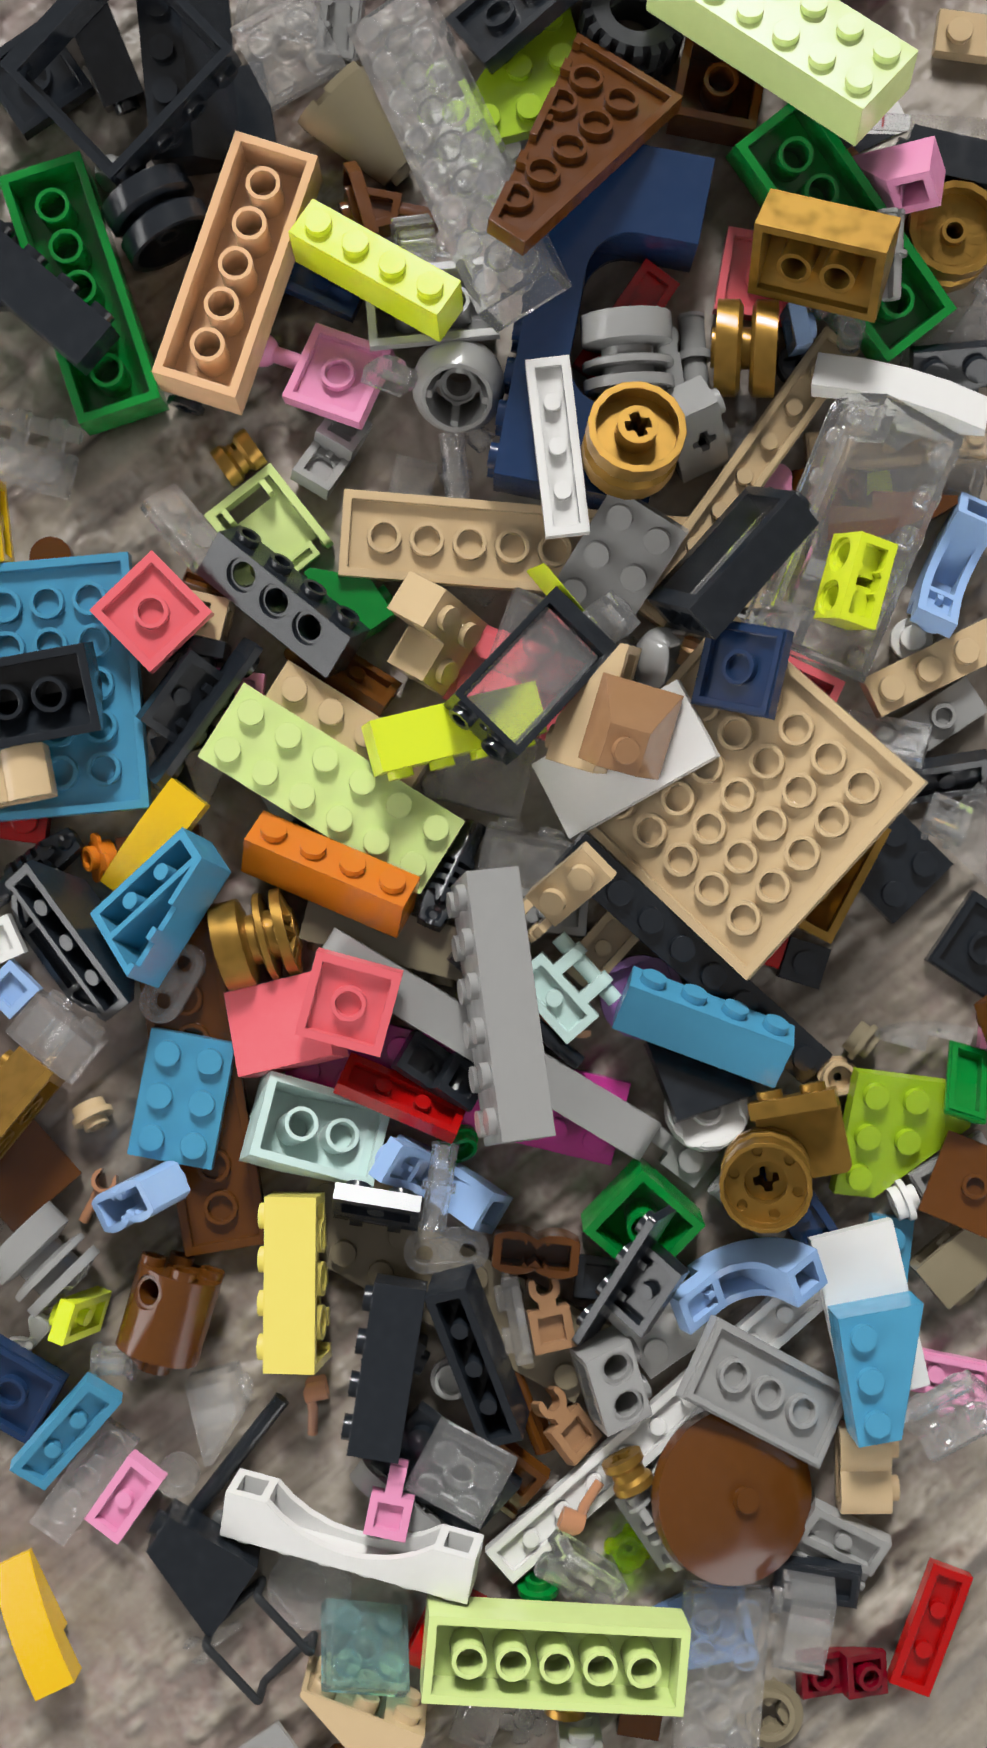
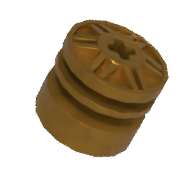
[207,887,303,992]
[719,1126,813,1233]

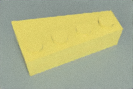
[256,1191,332,1375]

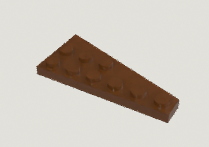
[487,32,683,256]

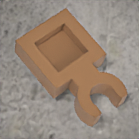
[525,1278,577,1356]
[531,1386,603,1466]

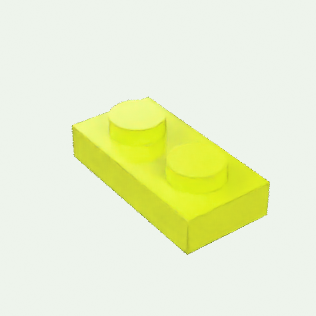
[48,1286,112,1346]

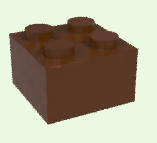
[666,37,764,147]

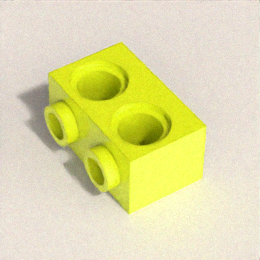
[811,531,899,630]

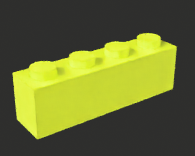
[288,199,463,342]
[361,681,548,782]

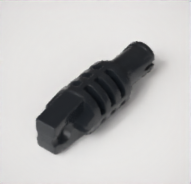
[417,818,488,932]
[0,827,85,909]

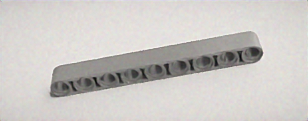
[312,927,661,1161]

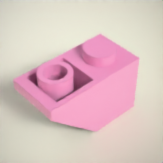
[852,136,946,214]

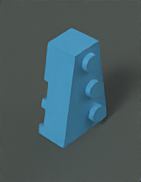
[90,827,231,988]
[827,1291,924,1448]

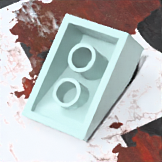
[239,1071,390,1188]

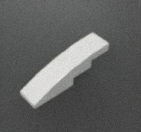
[811,352,987,436]

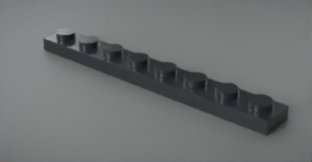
[554,831,833,1084]

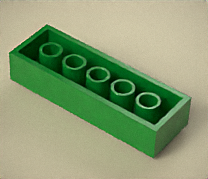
[725,103,957,363]
[0,150,170,436]

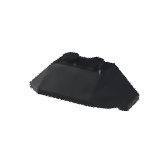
[4,860,135,1022]

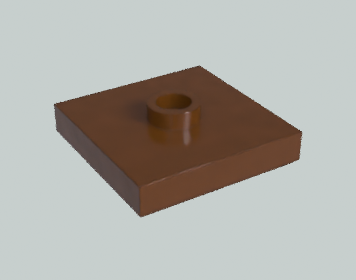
[917,1130,987,1239]

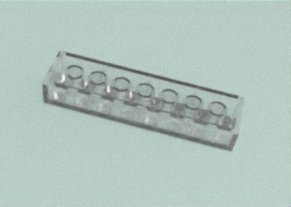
[346,0,572,333]

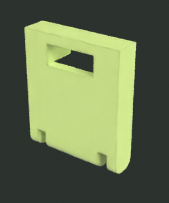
[204,463,334,578]

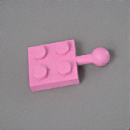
[259,323,395,430]

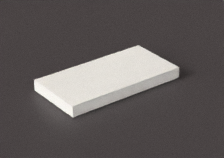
[531,679,720,839]
[807,1217,931,1390]

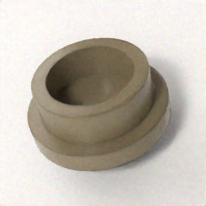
[842,1020,880,1061]

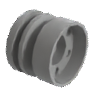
[580,305,675,398]
[0,1201,100,1318]

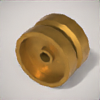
[904,180,987,293]
[710,299,779,398]
[580,381,687,500]

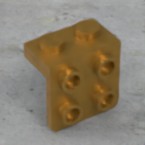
[747,1081,852,1181]

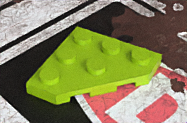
[462,8,577,153]
[829,1067,971,1198]

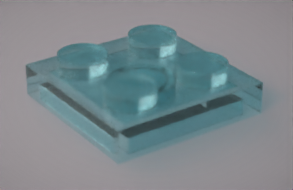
[321,1598,410,1698]

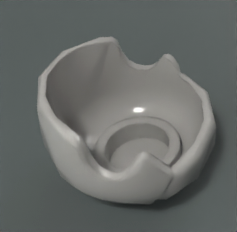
[634,627,686,689]

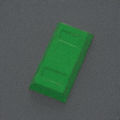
[943,1040,987,1125]

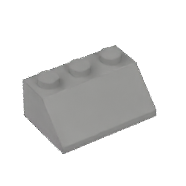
[366,257,500,351]

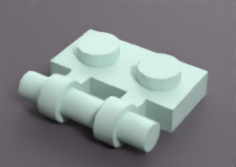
[532,931,621,1044]

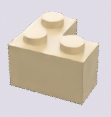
[387,571,487,697]

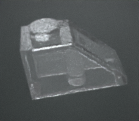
[184,1360,254,1467]

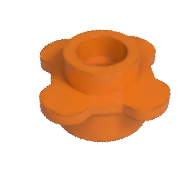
[81,832,117,883]

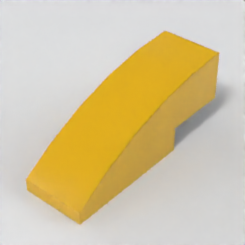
[100,778,210,891]
[0,1548,82,1701]

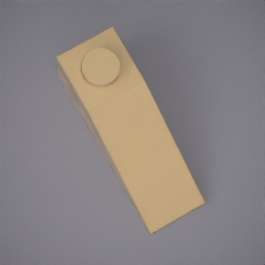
[545,643,642,774]

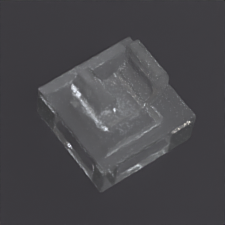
[919,792,974,850]

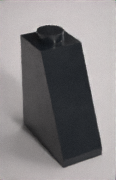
[146,1498,260,1638]

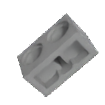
[569,1325,653,1437]

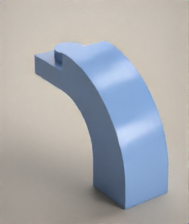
[906,491,987,638]
[368,1134,513,1234]
[670,1237,828,1335]

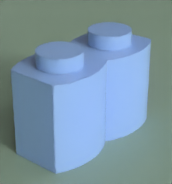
[91,1161,191,1233]

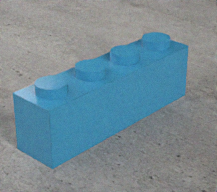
[612,966,795,1089]

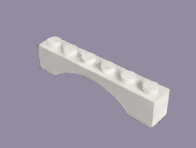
[220,1468,484,1605]

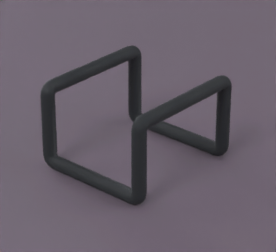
[202,1576,318,1705]

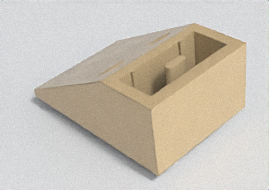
[300,1655,427,1748]

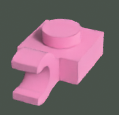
[363,1458,415,1543]

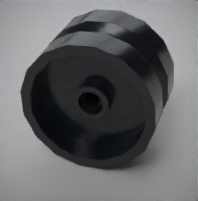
[101,162,207,272]

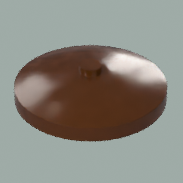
[651,1411,812,1586]

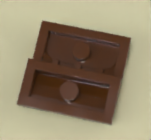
[0,1119,82,1233]

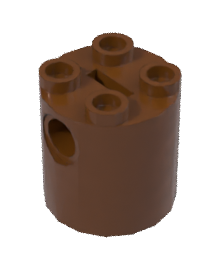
[115,1250,225,1376]

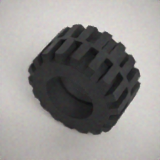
[576,0,685,81]

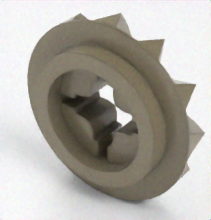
[735,1676,804,1748]

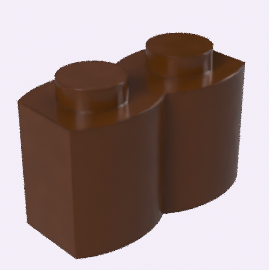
[491,1223,581,1279]

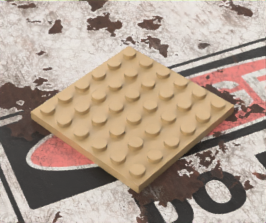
[588,616,928,980]

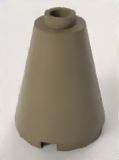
[297,60,415,187]

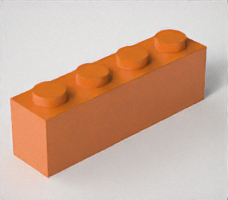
[241,810,421,939]

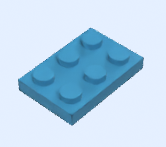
[127,1026,235,1170]

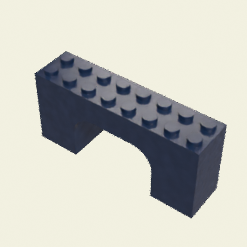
[487,144,715,510]

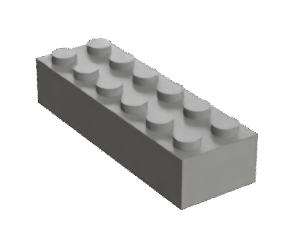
[446,866,556,1146]

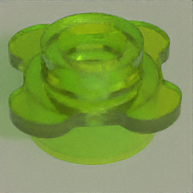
[604,1522,652,1574]

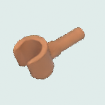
[79,1168,119,1224]
[303,1374,330,1436]
[557,1479,604,1536]

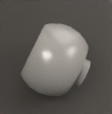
[412,340,505,434]

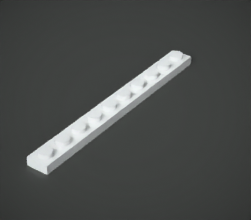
[485,1291,824,1584]

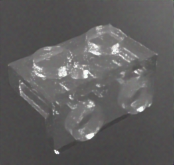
[904,1369,987,1463]

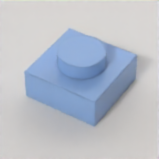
[780,303,817,357]
[0,959,44,1019]

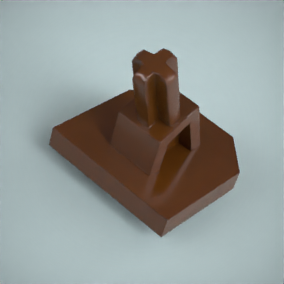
[338,160,441,238]

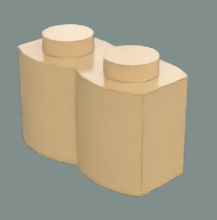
[0,742,58,809]
[834,1420,900,1514]

